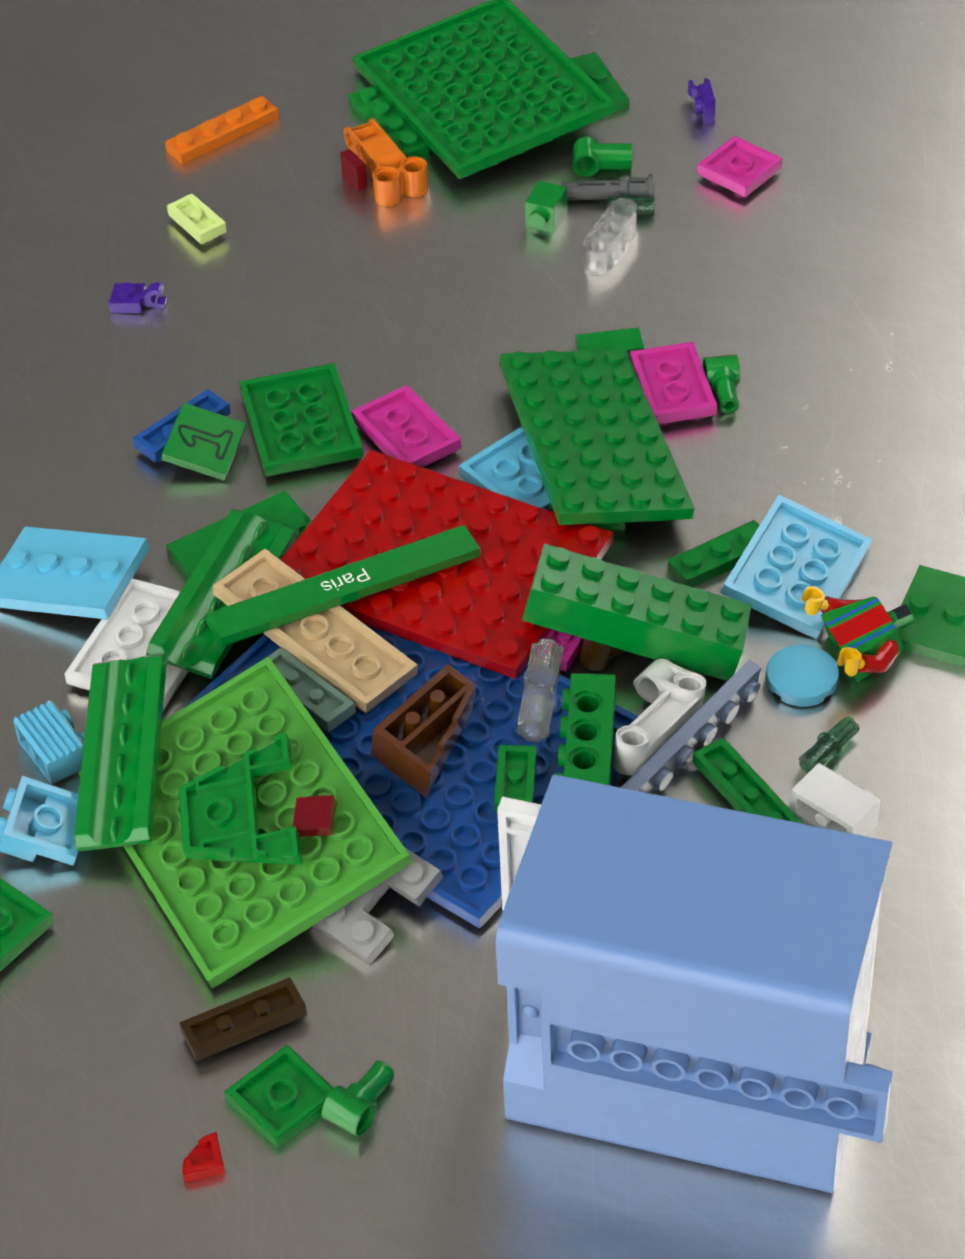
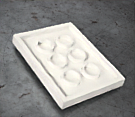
[64,578,188,710]

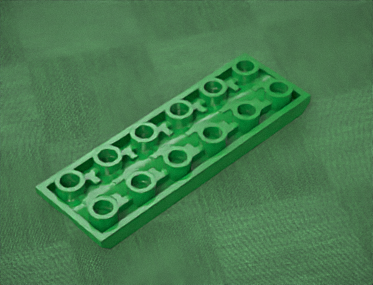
[146,509,299,679]
[74,653,167,852]

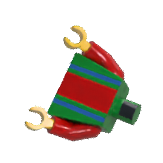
[801,586,915,683]

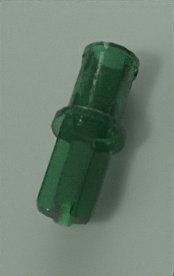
[798,716,860,774]

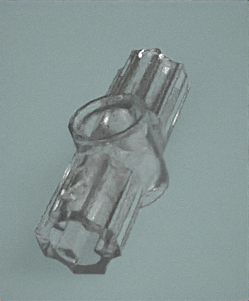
[517,639,563,742]

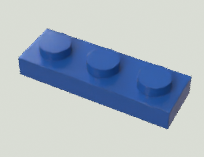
[133,389,231,463]

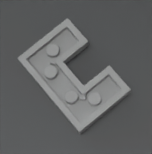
[312,847,443,965]

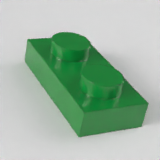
[494,745,537,813]

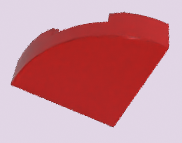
[182,1132,226,1183]

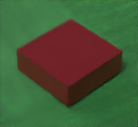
[340,149,367,192]
[292,795,337,837]

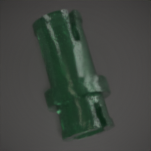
[607,193,655,218]

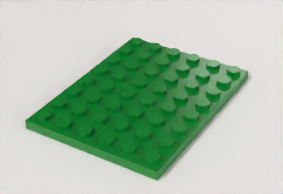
[352,0,617,179]

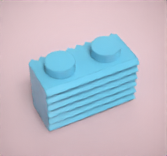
[13,700,85,785]

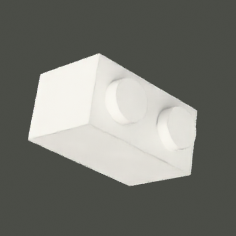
[790,763,881,836]

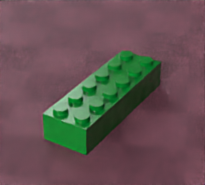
[522,544,751,681]

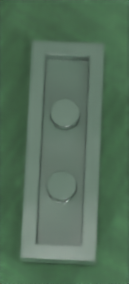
[266,647,356,733]

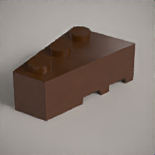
[371,664,476,798]

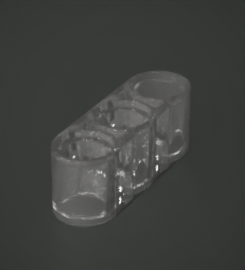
[583,198,637,276]

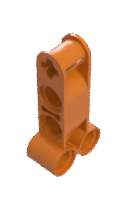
[343,118,429,207]

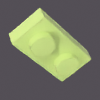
[167,193,227,244]

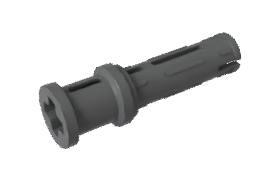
[562,174,654,203]

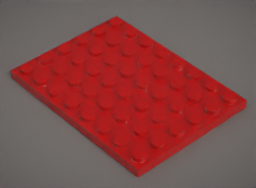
[281,450,613,679]

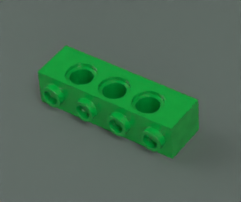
[557,673,616,786]

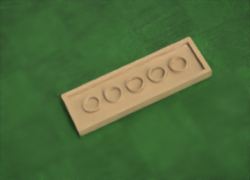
[213,549,418,713]

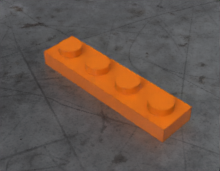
[165,96,280,165]

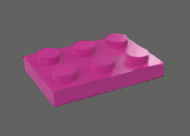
[630,342,717,424]
[351,385,462,467]

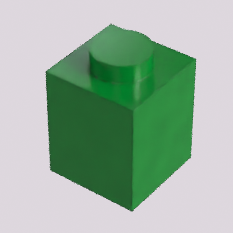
[525,181,568,233]

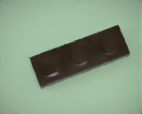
[179,977,307,1061]

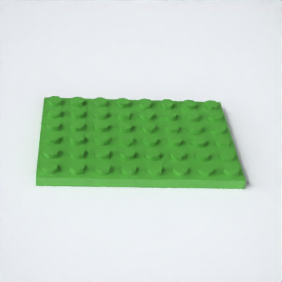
[78,656,413,989]

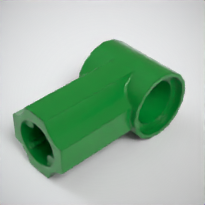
[573,137,632,177]

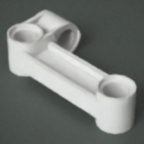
[612,658,706,776]

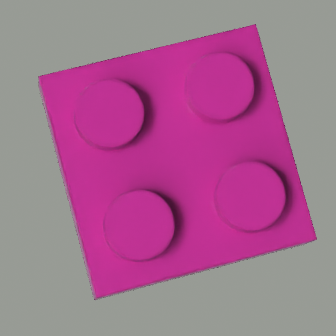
[697,136,783,197]

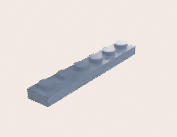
[621,659,761,794]

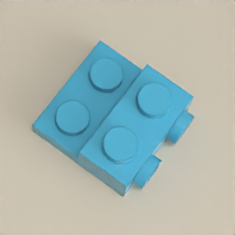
[0,776,79,866]

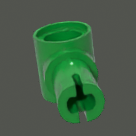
[703,354,740,413]
[321,1060,394,1137]

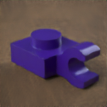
[688,78,715,126]
[109,282,167,313]

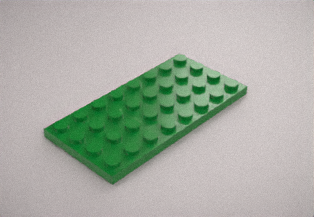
[499,348,695,525]

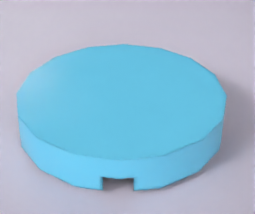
[766,645,839,707]

